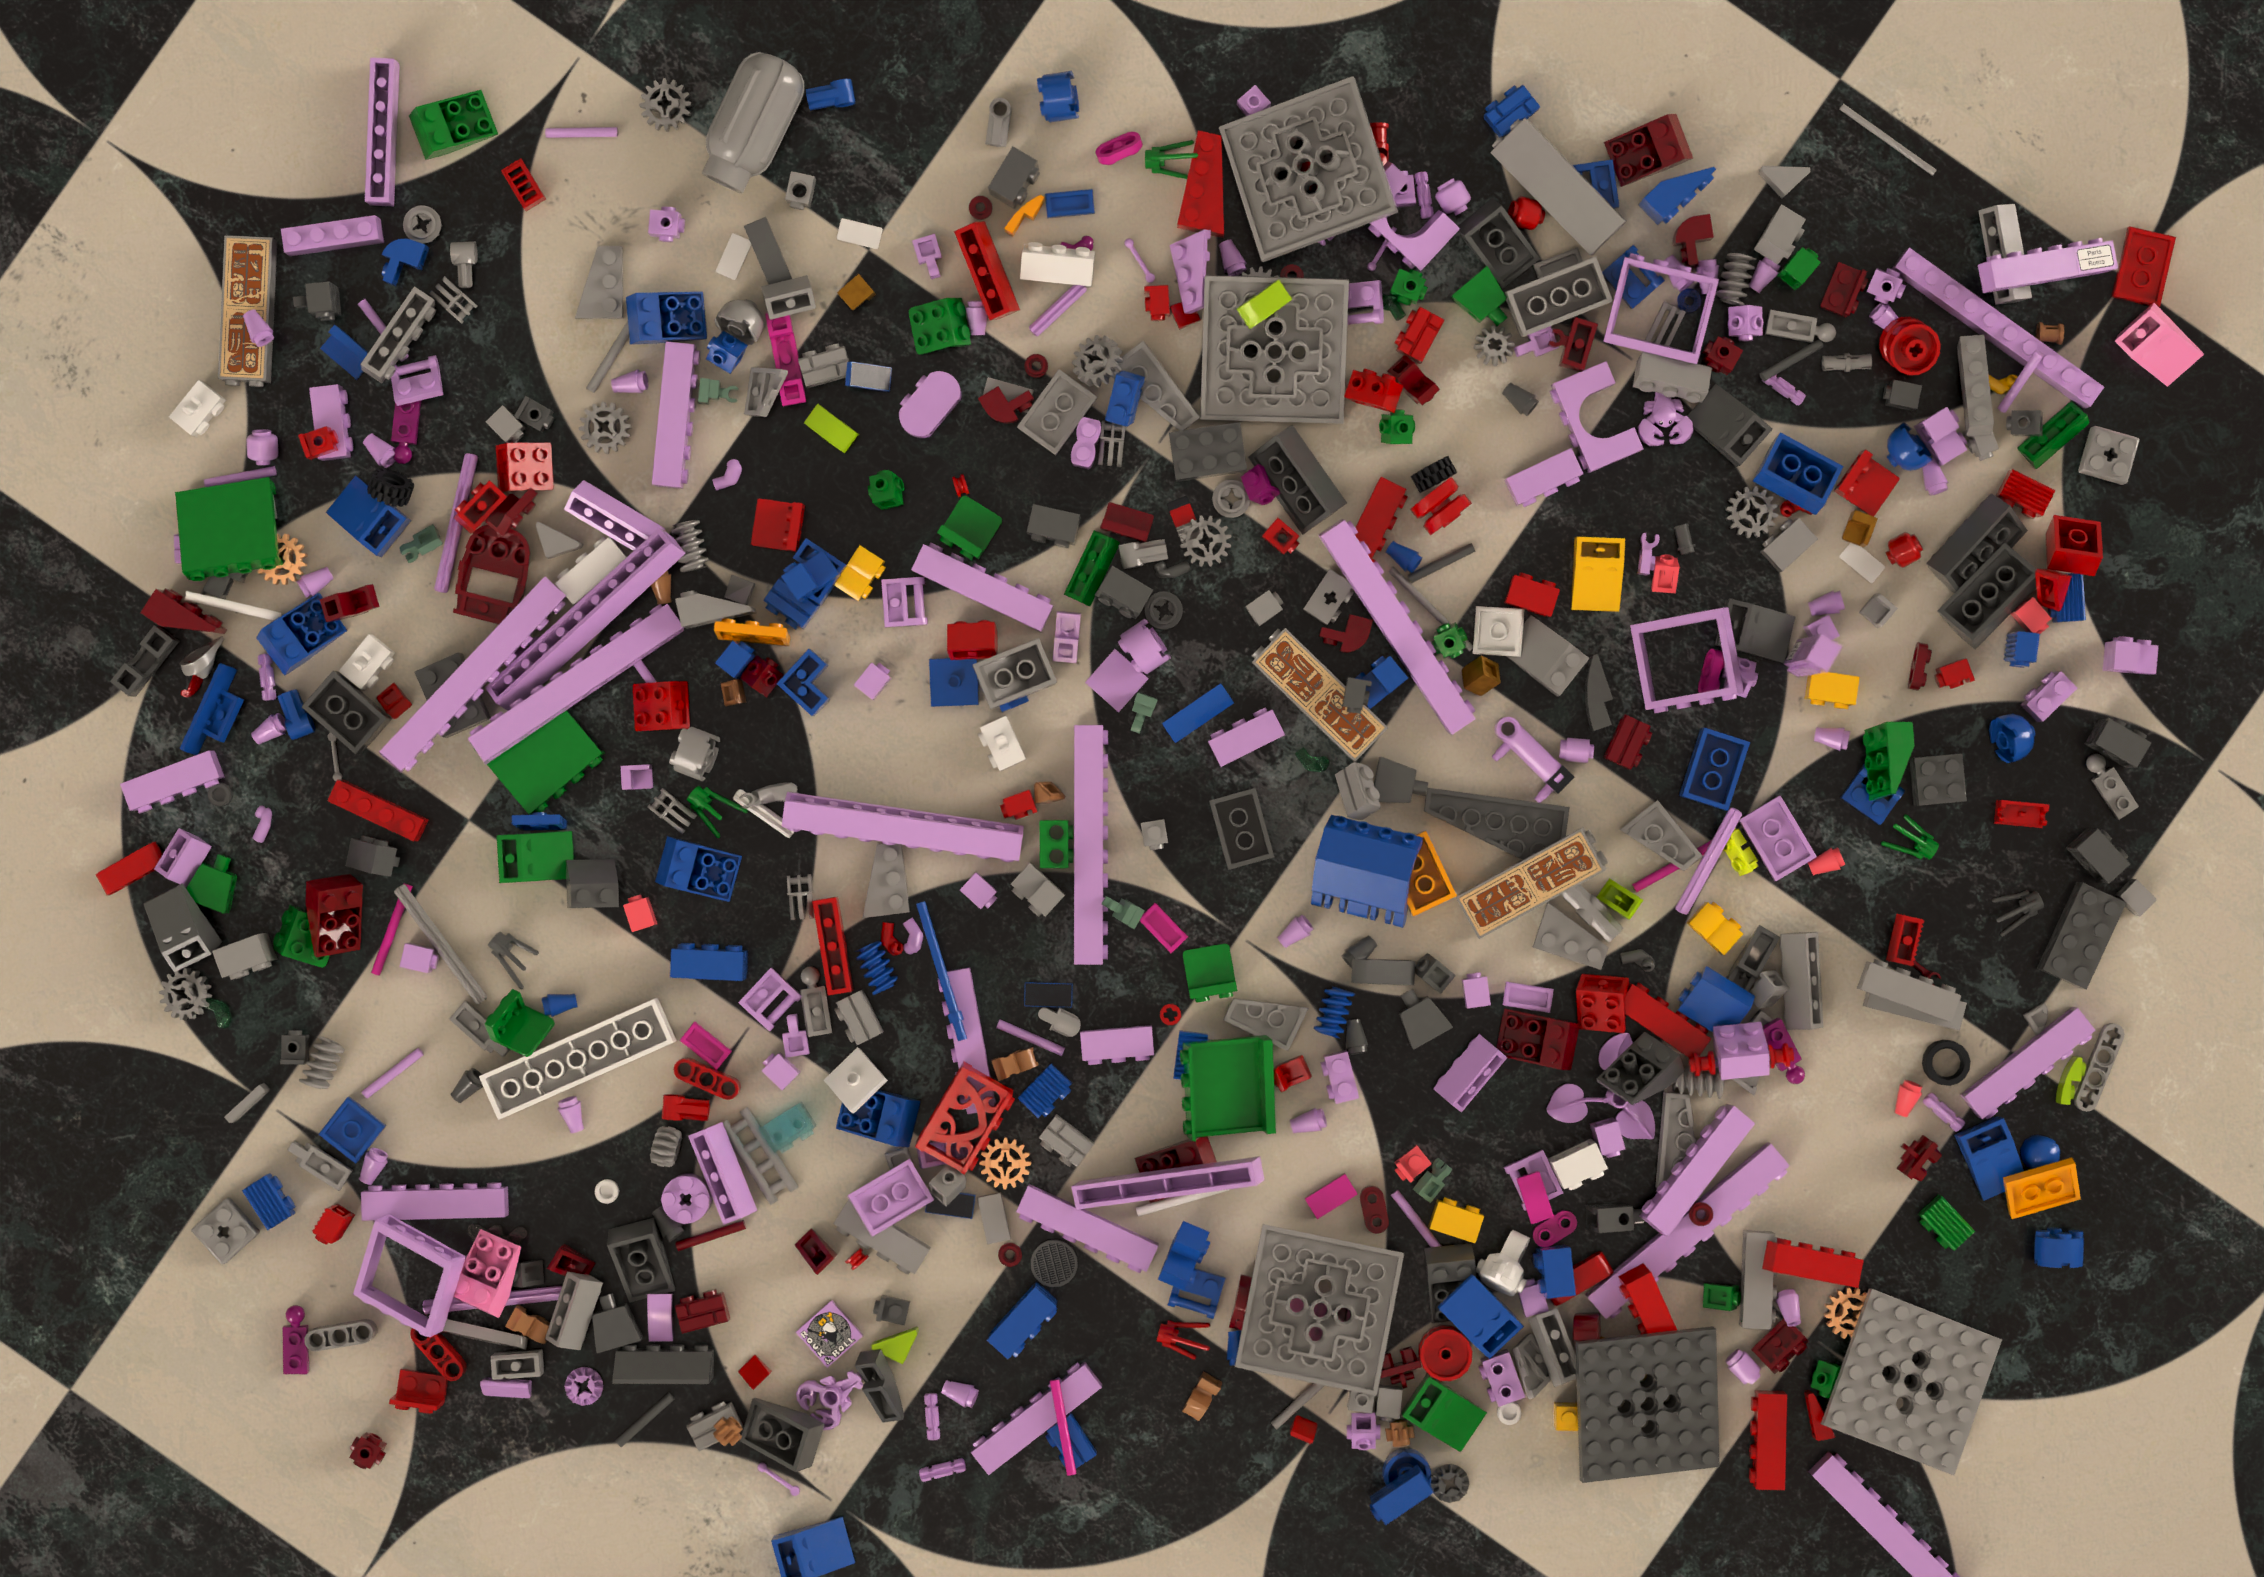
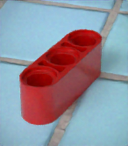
[96,841,163,896]
[673,1058,741,1100]
[1550,1251,1614,1307]
[410,1328,467,1381]

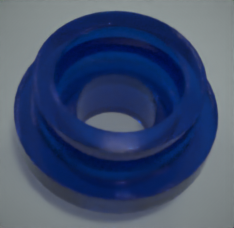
[1677,288,1701,313]

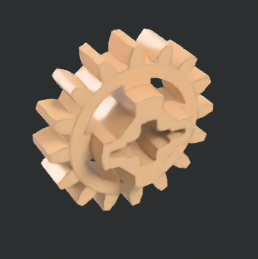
[257,533,308,585]
[979,1137,1031,1189]
[1824,1287,1867,1339]

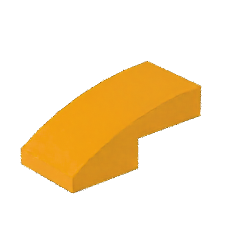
[1004,195,1045,237]

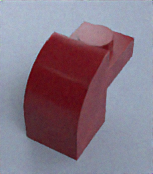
[1673,214,1714,268]
[1387,355,1440,406]
[978,386,1034,424]
[320,584,380,622]
[1319,614,1373,653]
[1229,1275,1252,1330]
[1573,1312,1601,1355]

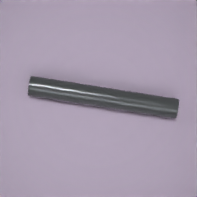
[1760,339,1823,381]
[1407,543,1476,583]
[615,1392,675,1447]

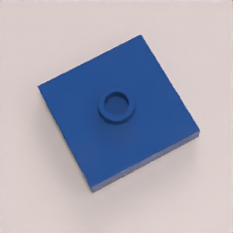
[929,658,979,707]
[512,812,567,831]
[318,1097,386,1164]

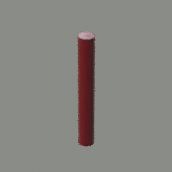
[675,1220,746,1251]

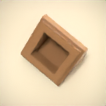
[721,679,747,706]
[1034,782,1066,804]

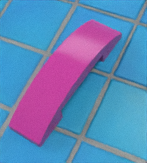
[765,313,806,407]

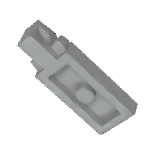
[449,1001,511,1057]
[288,1141,353,1191]

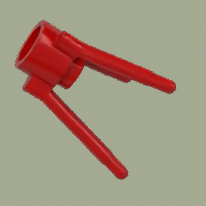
[1156,1320,1210,1359]

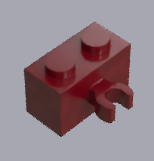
[1548,317,1598,372]

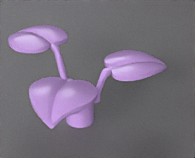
[1546,1033,1655,1139]

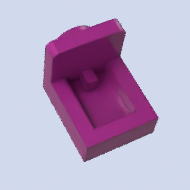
[1241,464,1280,505]

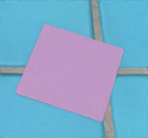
[1085,649,1148,712]

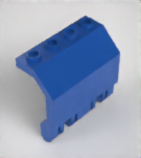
[1311,815,1423,928]

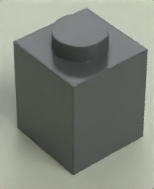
[1883,380,1922,411]

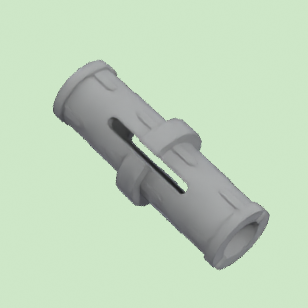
[1822,353,1872,372]

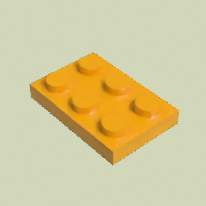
[714,618,790,646]
[2003,1158,2081,1219]

